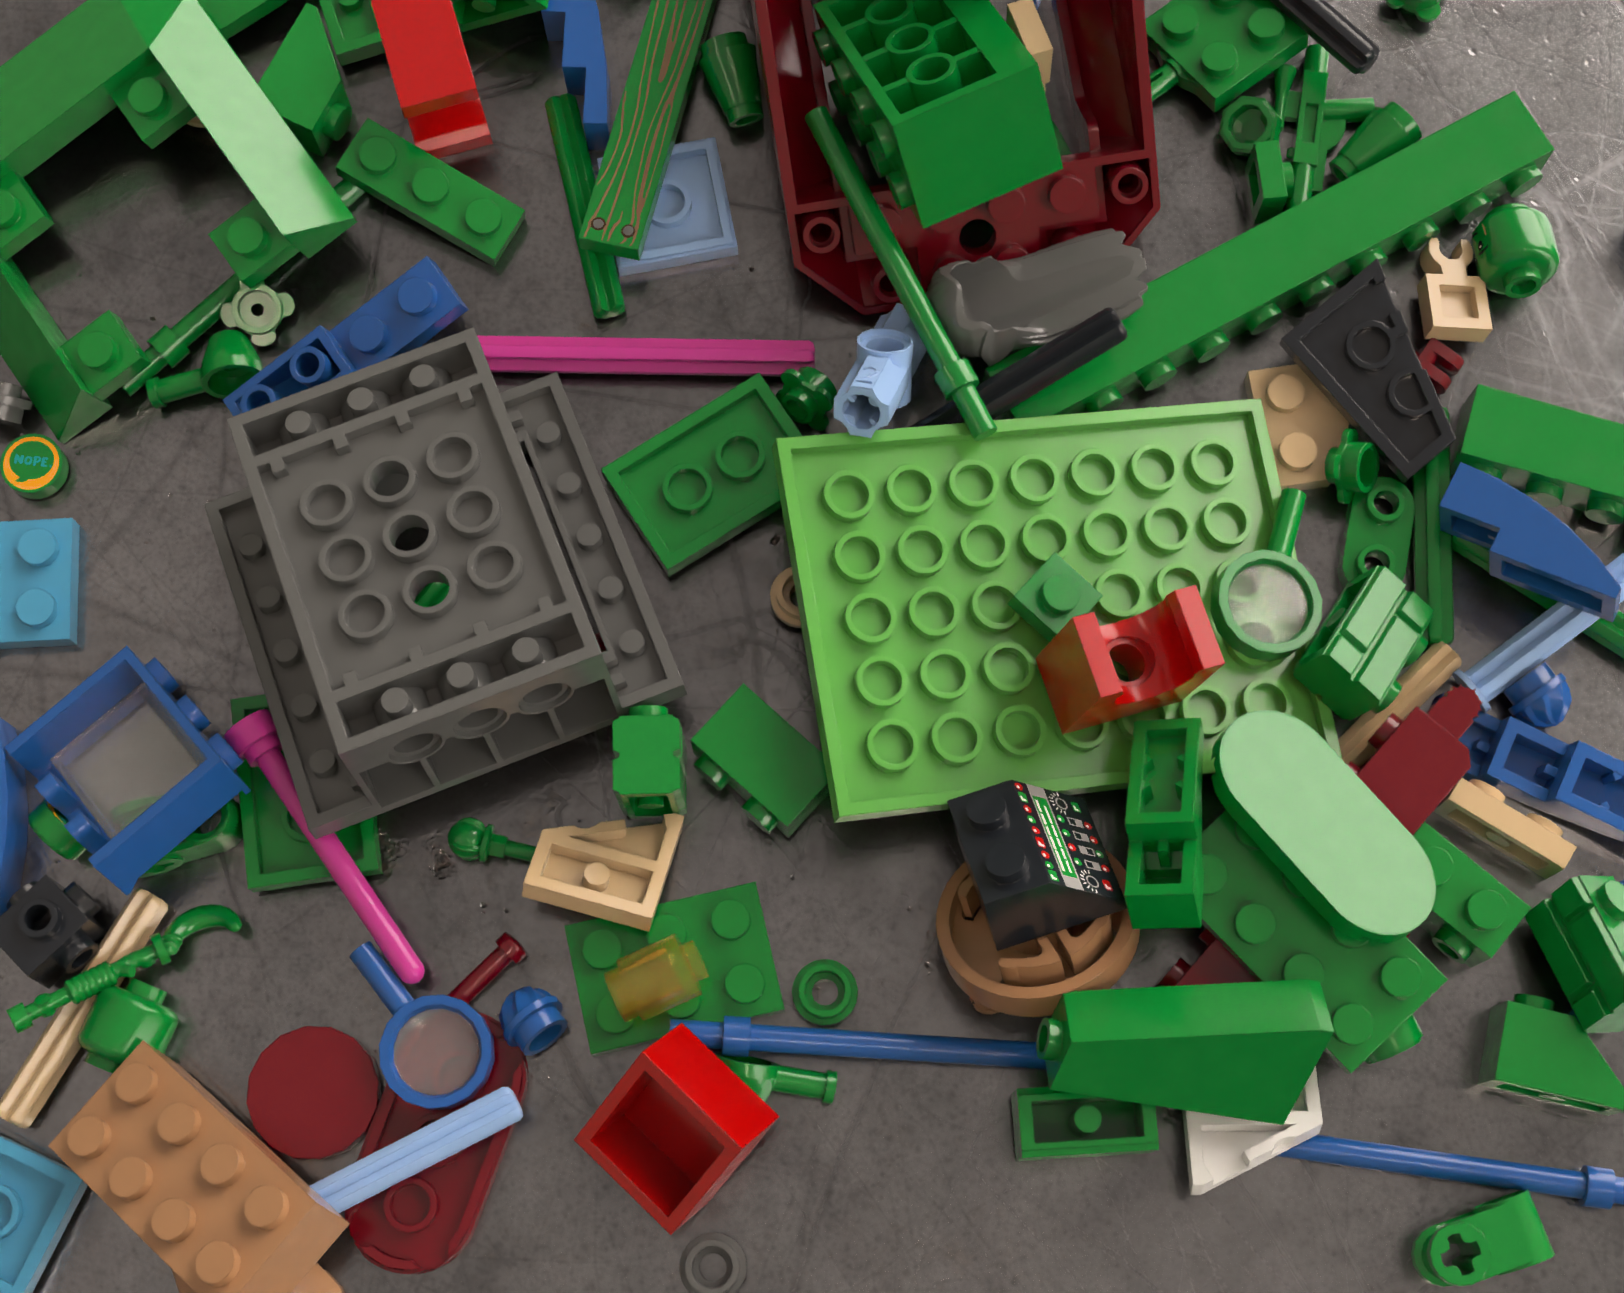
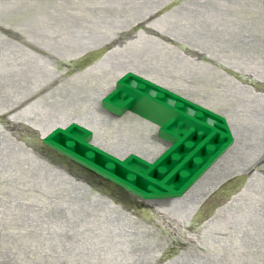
[0,0,358,444]

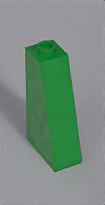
[1036,979,1334,1125]

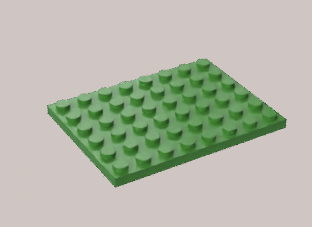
[772,398,1342,823]

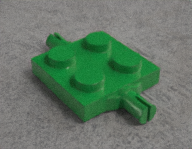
[1146,0,1308,113]

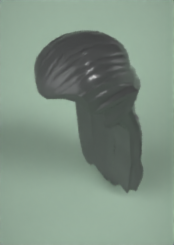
[926,228,1148,367]

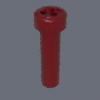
[447,932,527,1004]

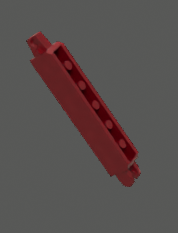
[1155,684,1483,987]

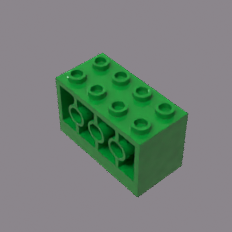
[811,0,1063,229]

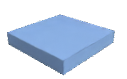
[597,137,738,277]

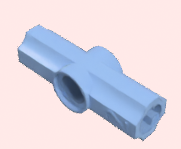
[833,303,926,438]

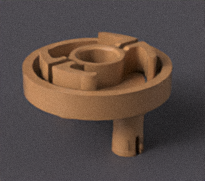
[936,850,1140,1017]

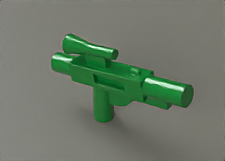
[1273,44,1375,210]

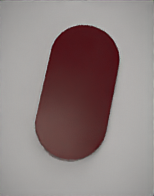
[344,1012,529,1274]

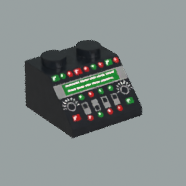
[947,780,1127,951]

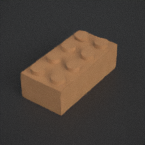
[48,1040,350,1293]

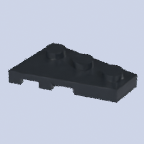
[1279,258,1456,484]

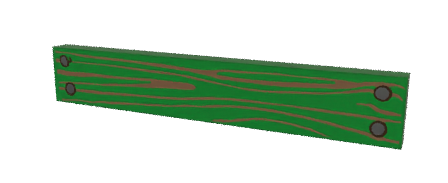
[578,0,717,261]

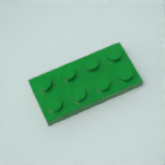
[1202,810,1448,1074]

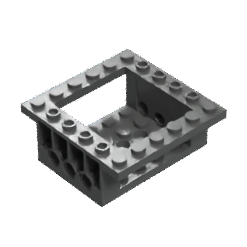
[204,327,687,839]

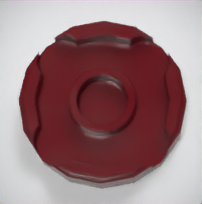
[246,1026,382,1160]

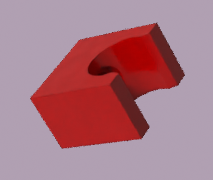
[370,0,493,159]
[1035,585,1225,735]

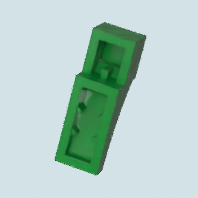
[1124,718,1205,929]

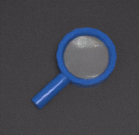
[349,941,495,1110]

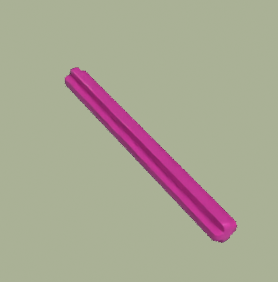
[477,335,815,377]

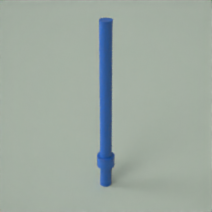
[669,1015,1046,1069]
[1277,1135,1624,1210]

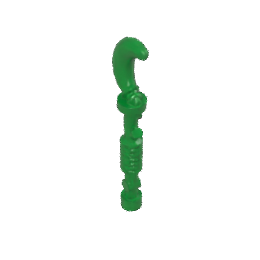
[6,904,242,1033]

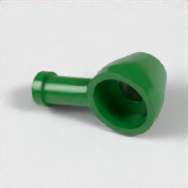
[146,330,263,409]
[714,1052,837,1104]

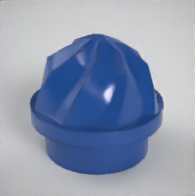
[1503,661,1572,727]
[499,986,568,1056]

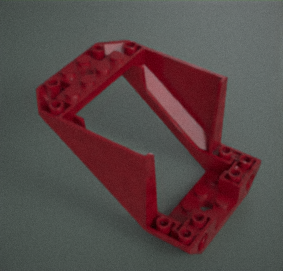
[750,0,1161,315]

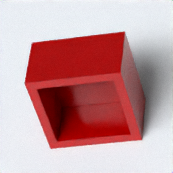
[574,1023,780,1235]

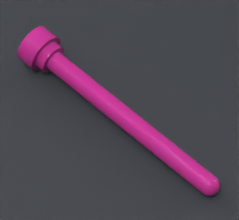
[223,709,425,984]

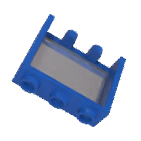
[4,646,251,896]

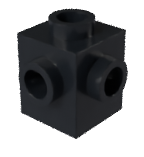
[0,875,107,989]

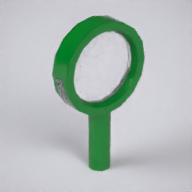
[1210,488,1322,661]

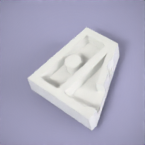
[1182,1066,1323,1195]

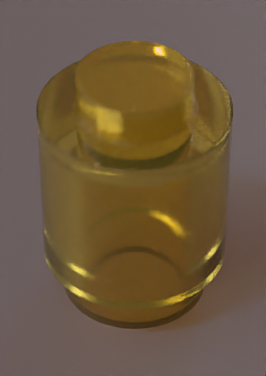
[604,933,709,1022]

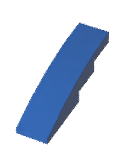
[541,0,612,150]
[1431,692,1624,842]

